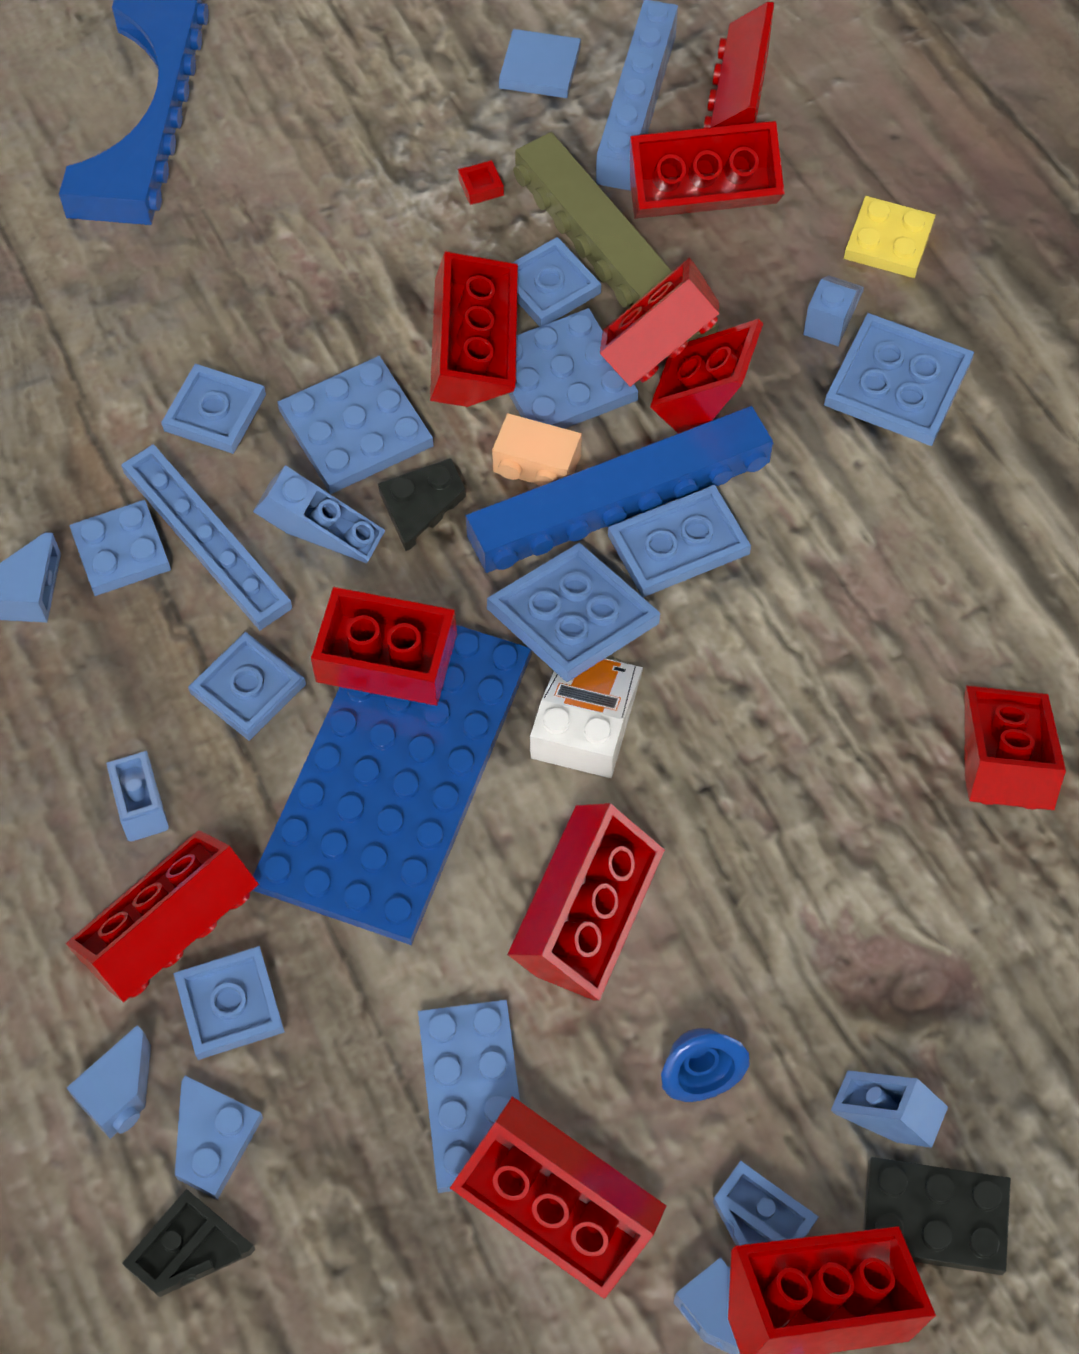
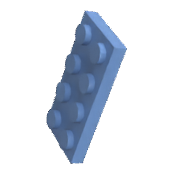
[418,1000,520,1193]

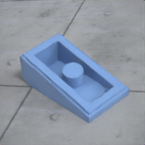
[106,751,169,841]

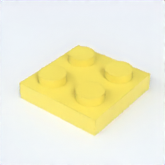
[844,196,936,278]

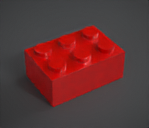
[311,587,457,706]

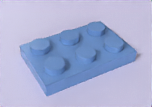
[608,485,751,597]

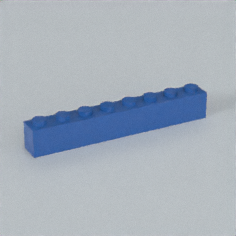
[465,406,773,573]

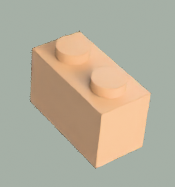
[492,413,582,486]

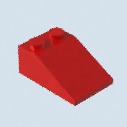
[650,319,764,434]
[964,685,1066,810]

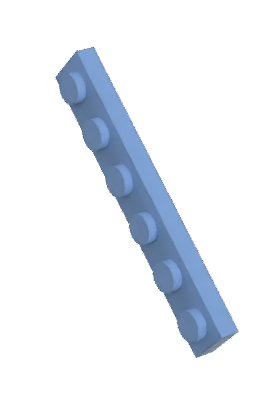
[121,444,293,631]

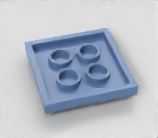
[508,308,638,429]
[824,313,974,446]
[277,356,434,494]
[487,542,660,682]

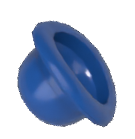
[661,1028,750,1102]

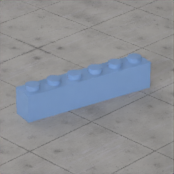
[596,0,678,191]

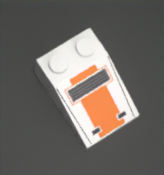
[530,658,643,778]

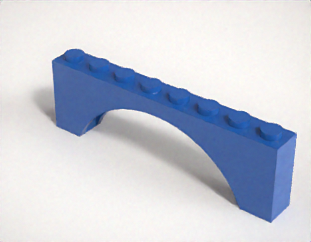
[59,0,209,225]

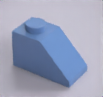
[803,276,864,347]
[0,532,61,623]
[66,1025,151,1139]
[831,1070,948,1148]

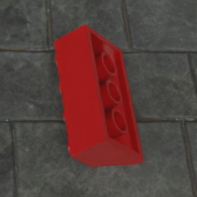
[704,2,775,128]
[630,121,785,219]
[430,251,518,407]
[507,803,665,1001]
[65,830,259,1003]
[450,1096,667,1299]
[728,1226,936,1354]

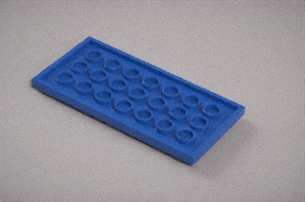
[252,625,532,945]

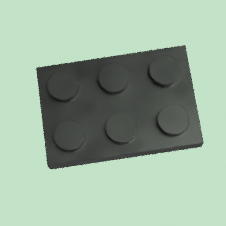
[863,1157,1011,1275]

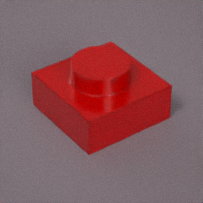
[458,160,504,205]

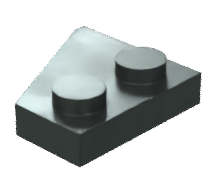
[378,458,466,551]
[122,1189,256,1297]

